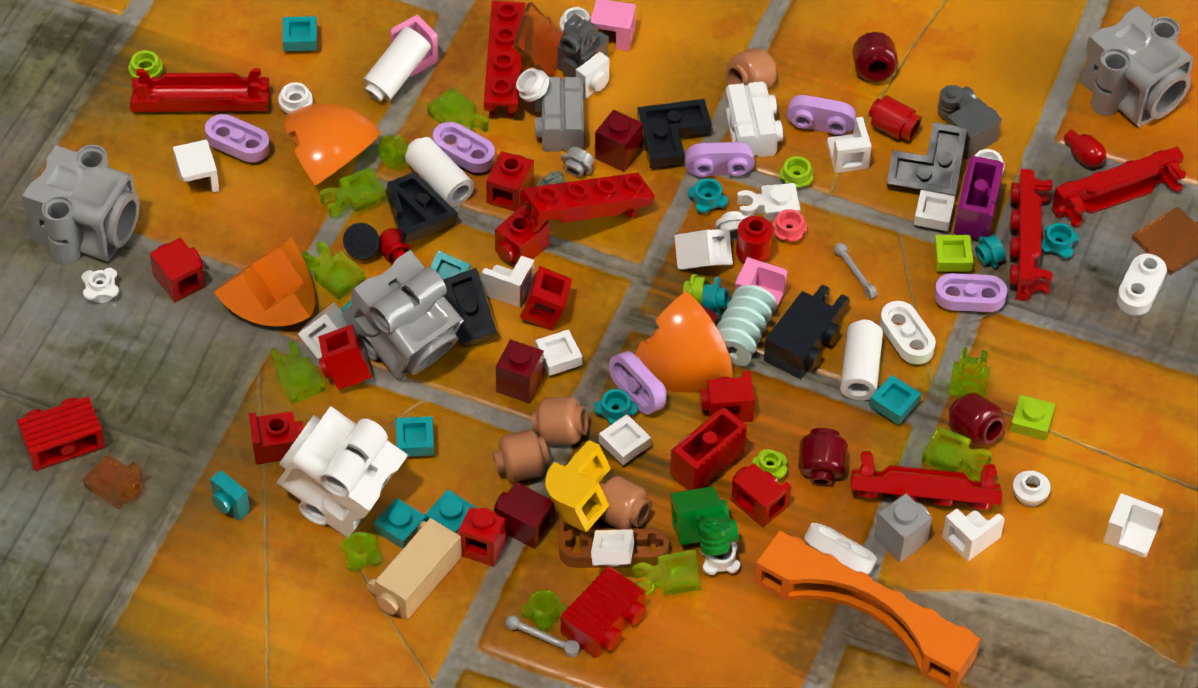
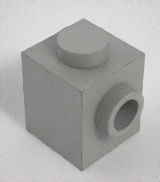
[874,494,932,562]

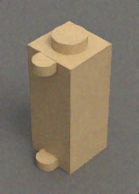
[366,518,462,620]

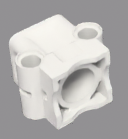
[276,406,408,538]

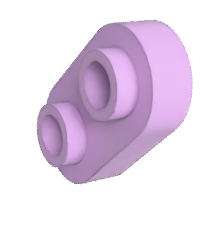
[787,95,857,135]
[205,114,270,162]
[433,122,495,173]
[684,142,755,177]
[934,273,1007,312]
[609,351,667,415]

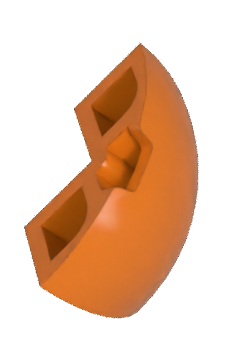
[284,104,381,186]
[213,237,315,326]
[635,291,733,392]

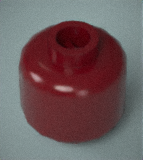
[852,32,898,82]
[949,392,1004,447]
[798,428,848,486]

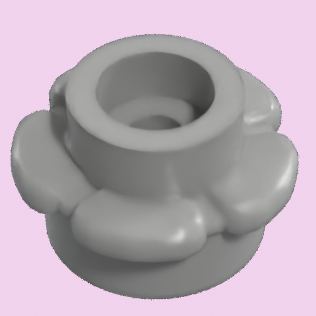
[561,147,594,178]

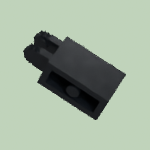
[763,285,850,380]

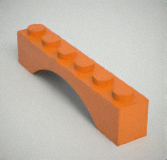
[754,530,981,688]

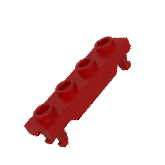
[483,1,525,118]
[130,68,270,112]
[1051,146,1186,227]
[1009,169,1053,301]
[519,173,655,232]
[850,451,1003,510]

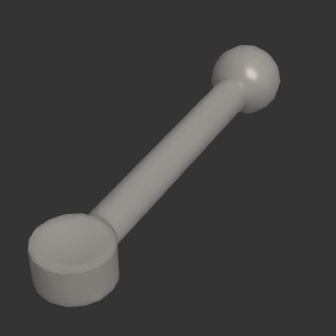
[834,243,877,299]
[505,615,580,657]

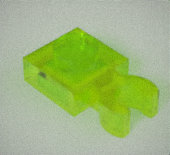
[427,87,488,133]
[319,167,386,217]
[302,241,365,300]
[271,340,325,404]
[948,347,990,397]
[921,426,993,480]
[632,550,701,596]

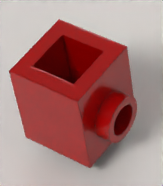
[486,151,534,211]
[495,205,550,266]
[150,237,205,303]
[318,324,372,390]

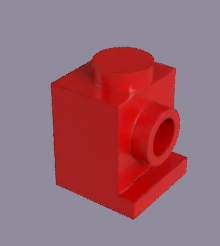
[519,266,572,331]
[699,371,755,422]
[248,411,304,465]
[731,463,791,528]
[458,507,508,567]

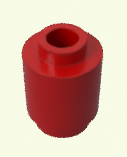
[868,95,922,141]
[736,216,773,264]

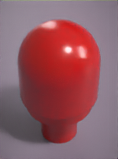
[1064,129,1106,168]
[379,228,411,264]

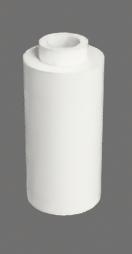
[363,27,431,102]
[405,137,475,207]
[840,319,883,401]

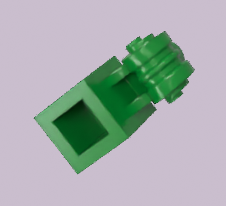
[670,486,739,556]

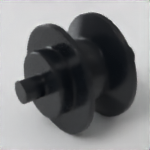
[343,223,380,259]

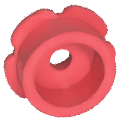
[772,209,807,242]

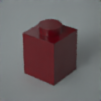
[595,109,643,172]
[496,339,544,404]
[494,482,555,549]

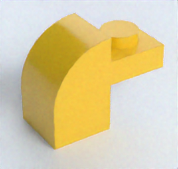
[545,440,611,532]

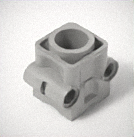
[1079,6,1194,127]
[22,144,140,265]
[341,250,463,379]

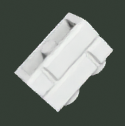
[724,82,783,157]

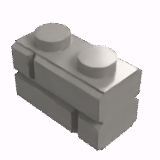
[535,77,584,152]

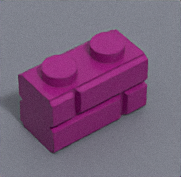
[953,156,1004,239]

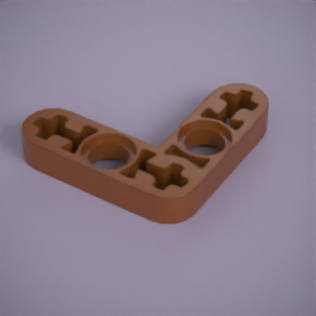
[558,513,669,568]

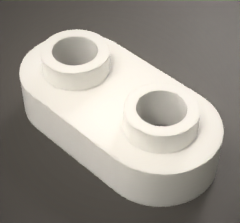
[1117,254,1167,315]
[880,301,936,364]
[804,523,877,574]

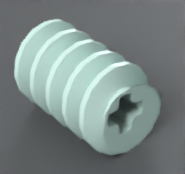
[716,285,777,367]

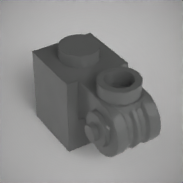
[557,14,609,77]
[937,85,1001,160]

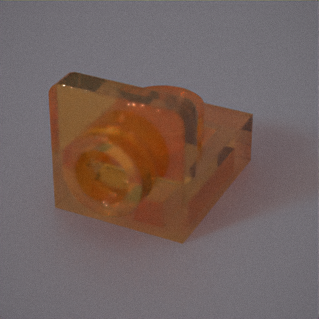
[83,454,143,509]

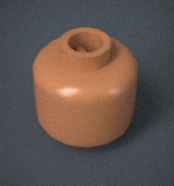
[726,48,776,89]
[531,397,588,445]
[492,430,550,483]
[598,476,651,529]

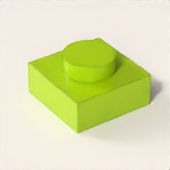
[934,235,974,272]
[1010,394,1056,441]

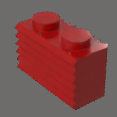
[17,396,105,471]
[669,407,747,490]
[560,566,646,658]

